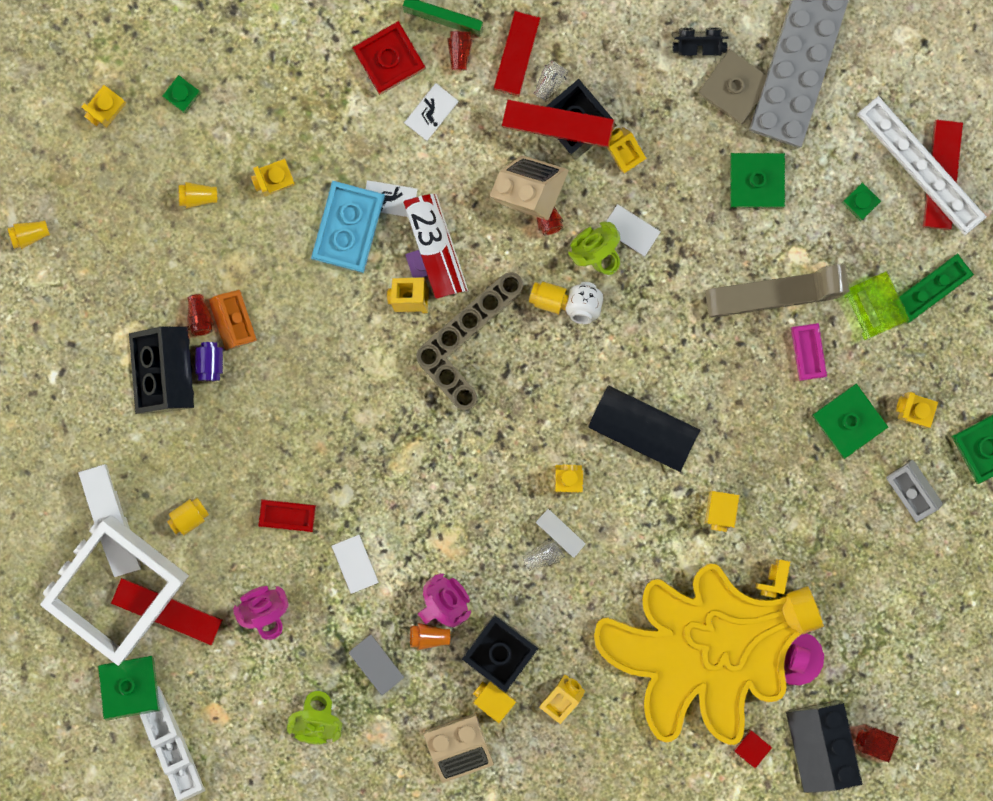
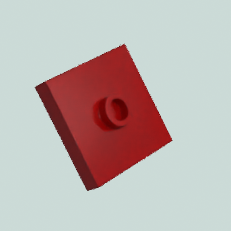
[352,21,426,96]

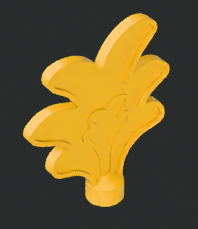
[594,563,824,745]

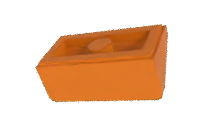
[209,289,257,351]

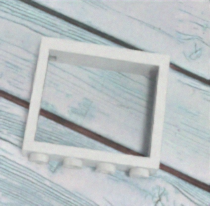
[40,515,189,666]

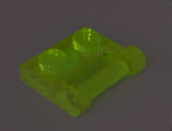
[844,271,910,341]

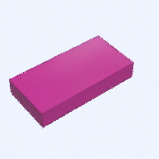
[791,323,827,381]

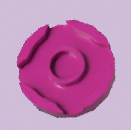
[418,573,471,627]
[233,586,289,640]
[784,633,824,686]

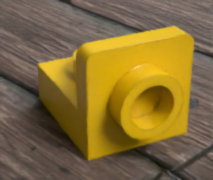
[81,85,126,128]
[607,127,647,174]
[251,158,295,197]
[896,392,938,428]
[755,559,790,598]
[539,674,585,724]

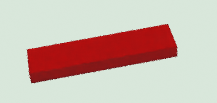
[502,99,615,148]
[923,119,963,231]
[111,578,223,646]

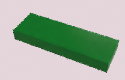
[403,0,483,37]
[891,253,974,324]

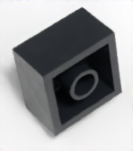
[546,79,617,161]
[461,613,539,693]

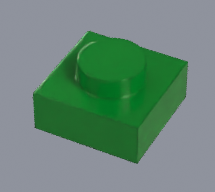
[162,75,201,114]
[842,182,881,222]

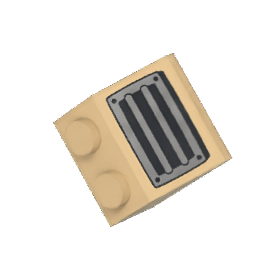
[490,155,569,220]
[423,713,494,783]

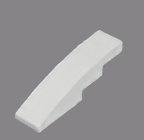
[78,464,141,577]
[140,686,205,801]

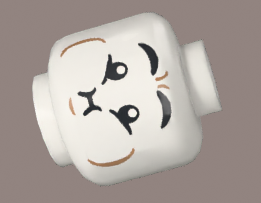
[566,282,603,324]

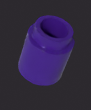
[195,342,223,381]

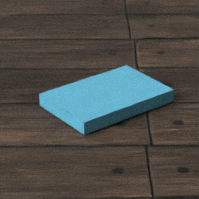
[311,180,385,273]

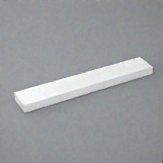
[857,96,986,236]

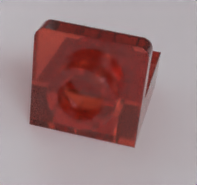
[855,724,899,763]

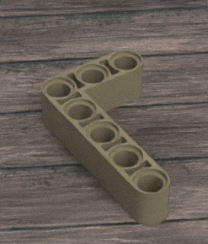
[705,264,850,318]
[416,272,523,411]

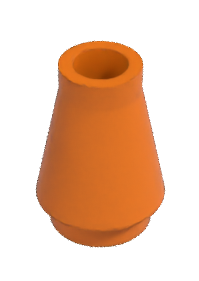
[410,623,450,650]

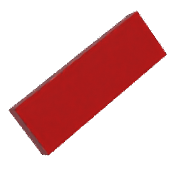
[494,11,541,97]

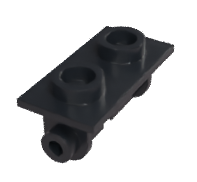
[672,27,729,56]

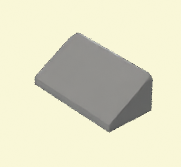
[886,460,943,523]
[348,635,404,695]

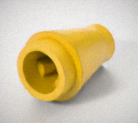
[178,182,217,209]
[7,220,50,250]

